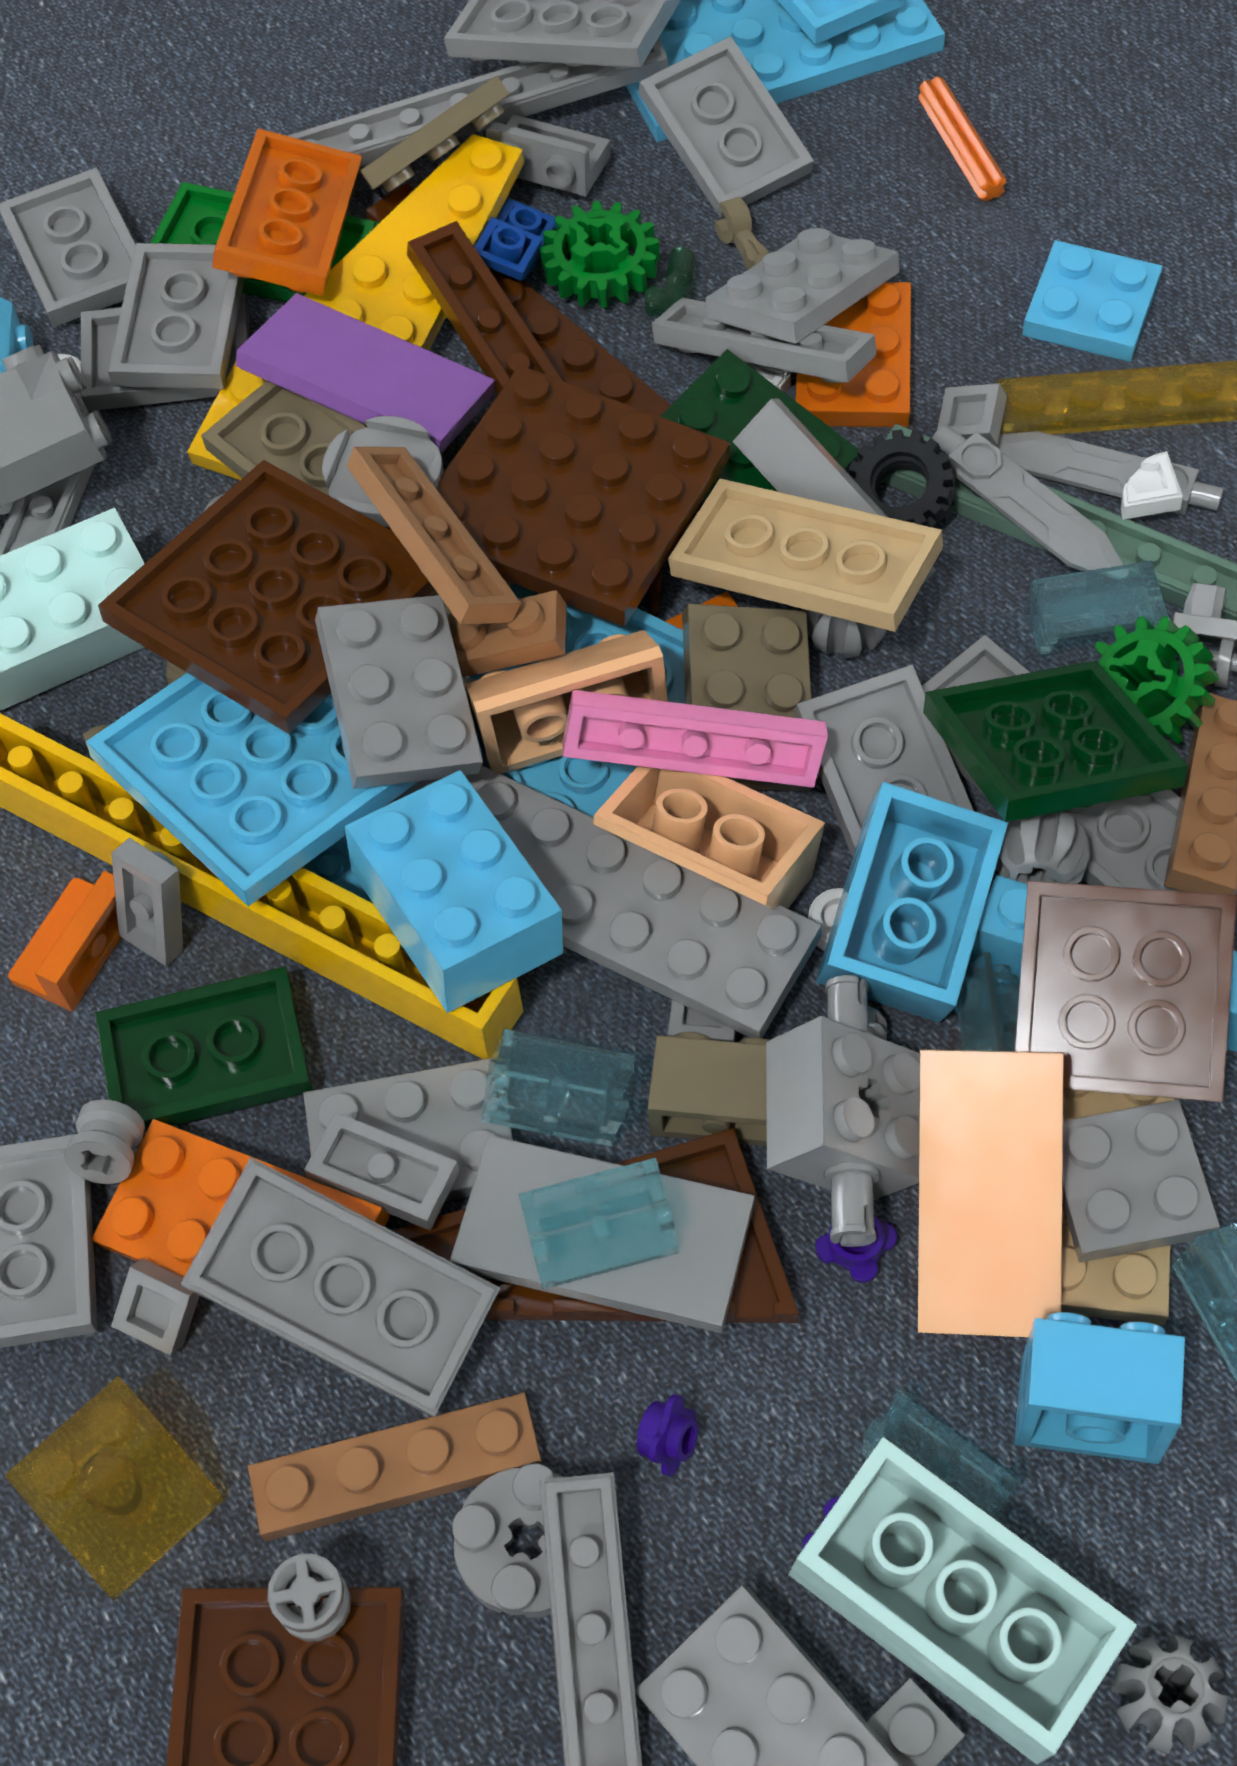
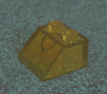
[4,1375,225,1600]

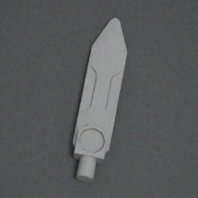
[932,424,1128,583]
[996,431,1224,515]

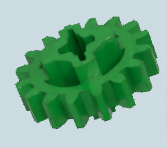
[540,201,660,308]
[1094,616,1219,744]

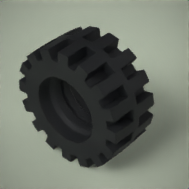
[849,430,956,529]

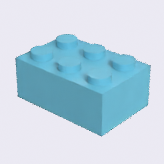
[345,770,563,1013]
[815,782,1008,1023]

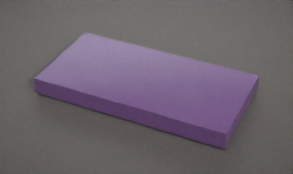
[236,293,495,454]

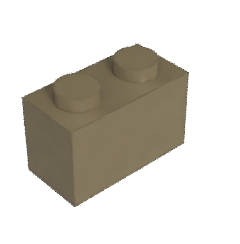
[647,1032,769,1146]

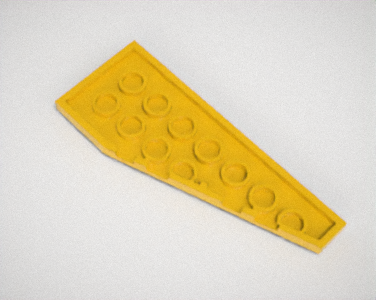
[187,134,524,480]

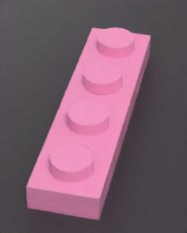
[563,690,828,788]

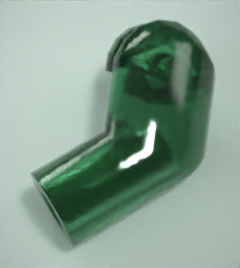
[644,247,695,317]

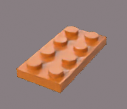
[212,128,362,296]
[91,1119,390,1277]

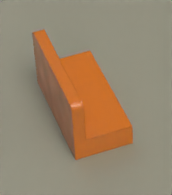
[8,871,121,1012]

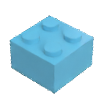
[1014,1312,1185,1464]

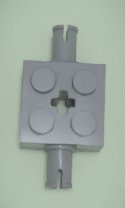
[766,975,920,1247]

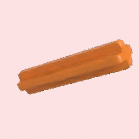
[918,76,1006,202]

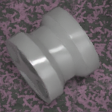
[64,1099,145,1184]
[268,1553,351,1642]

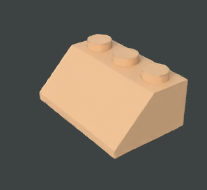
[464,630,668,774]
[593,766,825,910]

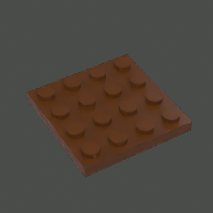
[436,365,730,627]
[98,460,437,734]

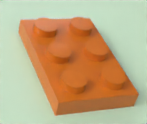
[796,282,911,428]

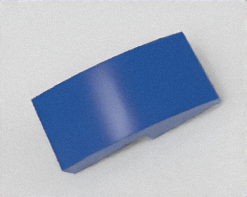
[474,198,555,281]

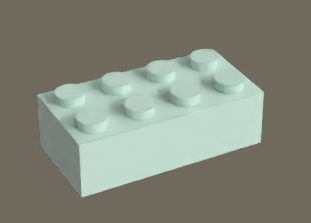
[0,507,145,711]
[788,1437,1137,1765]

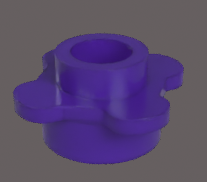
[815,1215,897,1283]
[637,1394,698,1477]

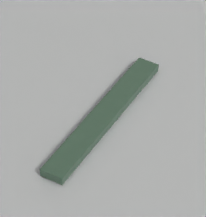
[881,424,1237,620]

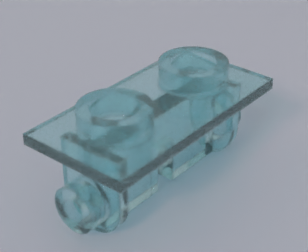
[954,952,1020,1051]

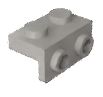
[486,114,611,196]

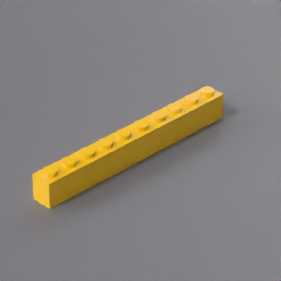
[0,713,523,1060]

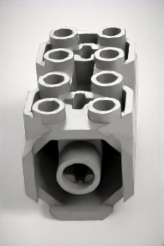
[0,345,113,508]

